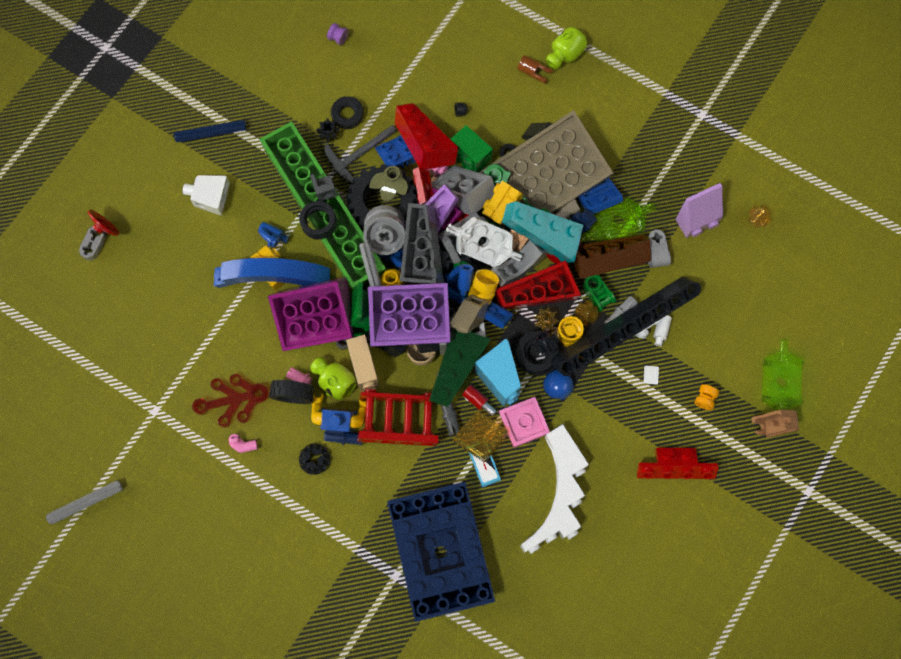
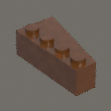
[573,234,651,279]

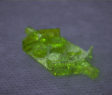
[580,197,655,243]
[762,339,804,411]

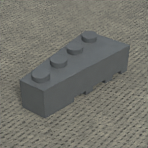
[400,203,444,284]

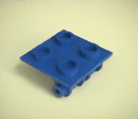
[375,135,416,169]

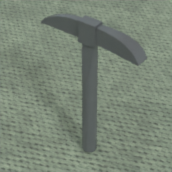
[325,125,396,184]

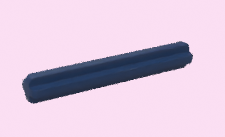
[174,119,246,142]

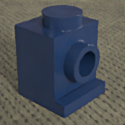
[568,209,597,235]

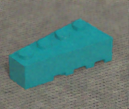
[502,201,583,263]

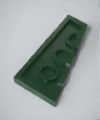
[429,328,491,407]

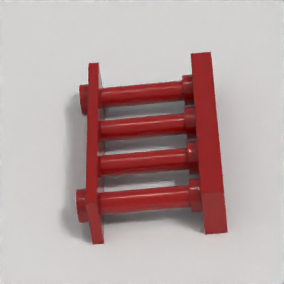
[357,389,438,446]

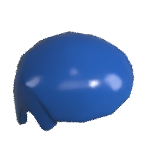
[543,370,574,400]

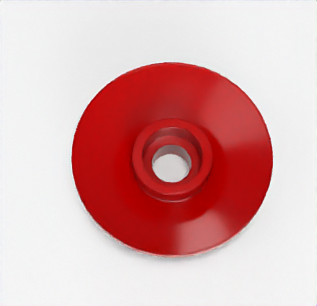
[88,209,120,236]

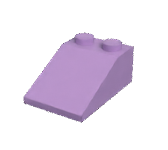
[676,183,723,238]

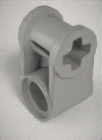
[648,230,671,268]

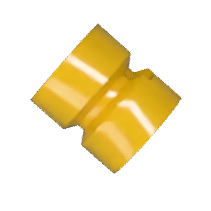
[468,269,499,305]
[556,316,584,347]

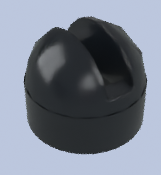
[454,102,468,117]

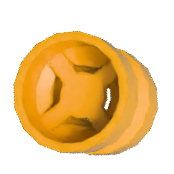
[694,384,719,410]

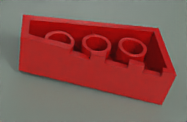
[394,103,458,170]
[494,260,581,310]

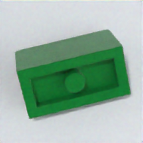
[351,282,370,329]

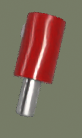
[462,384,496,416]

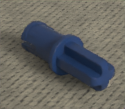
[324,430,363,446]

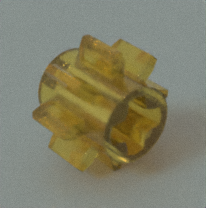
[748,205,772,228]
[575,301,598,326]
[534,307,558,331]

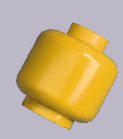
[380,269,406,286]

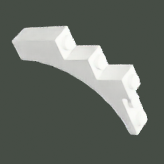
[520,425,589,554]

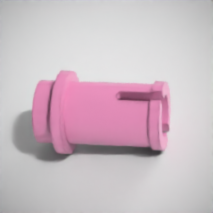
[286,367,312,384]

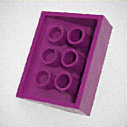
[268,277,354,351]

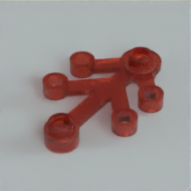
[192,374,268,428]

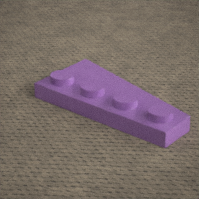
[402,184,459,249]

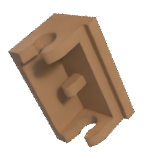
[751,410,799,438]

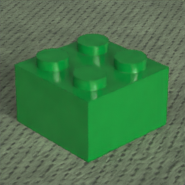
[450,125,493,173]

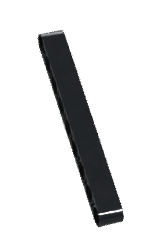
[551,277,701,376]

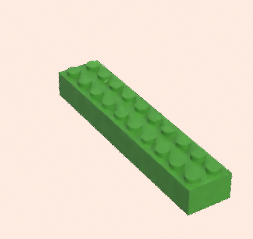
[260,121,386,291]

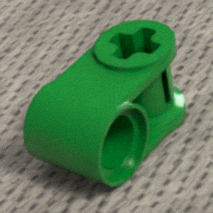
[583,275,616,312]

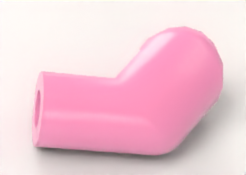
[229,434,258,453]

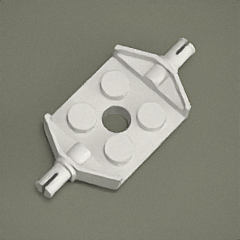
[446,217,522,267]

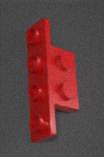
[637,448,719,480]

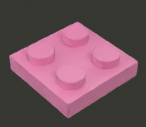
[499,397,550,448]

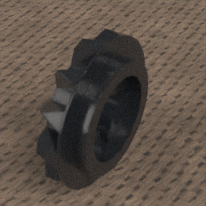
[299,443,330,475]

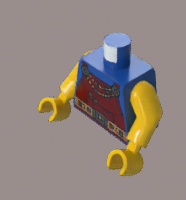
[311,393,366,432]

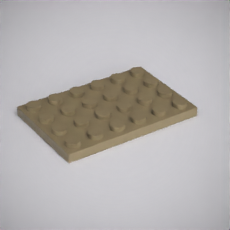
[479,110,614,214]

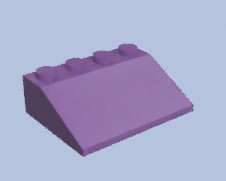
[368,283,450,346]

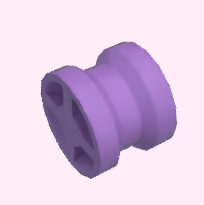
[327,23,348,45]

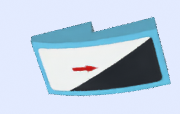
[467,441,501,487]

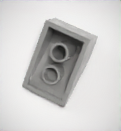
[432,166,495,215]

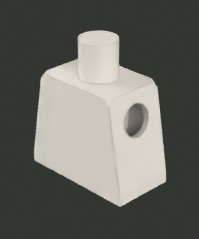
[183,175,230,216]

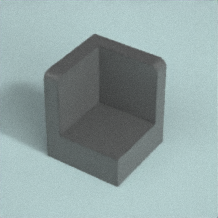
[310,174,337,201]

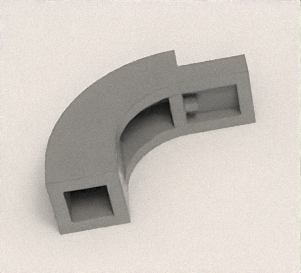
[491,240,548,287]

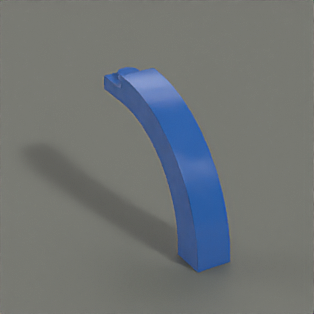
[214,258,330,288]

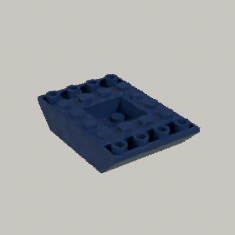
[387,482,495,622]

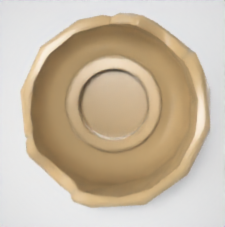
[407,344,436,366]

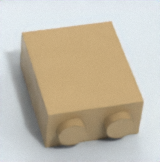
[346,335,380,392]

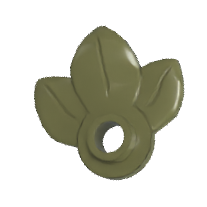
[370,166,408,202]

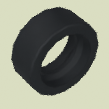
[299,201,337,240]

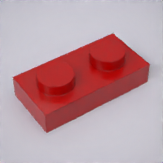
[413,167,434,204]

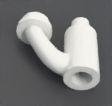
[635,315,672,347]

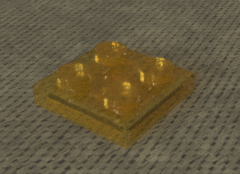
[453,411,509,463]

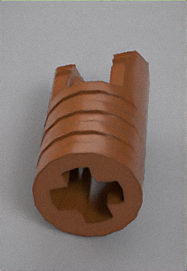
[517,55,553,84]

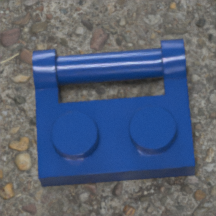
[576,178,623,214]

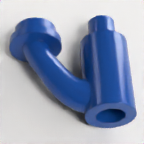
[258,222,289,248]
[445,264,473,296]

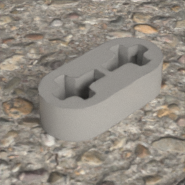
[79,226,107,261]

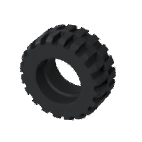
[347,165,419,231]

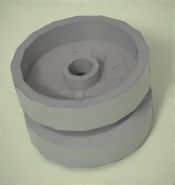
[363,205,406,255]

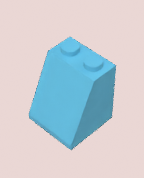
[475,339,521,407]

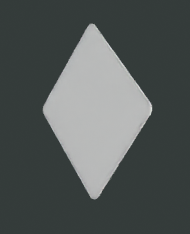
[644,366,659,384]

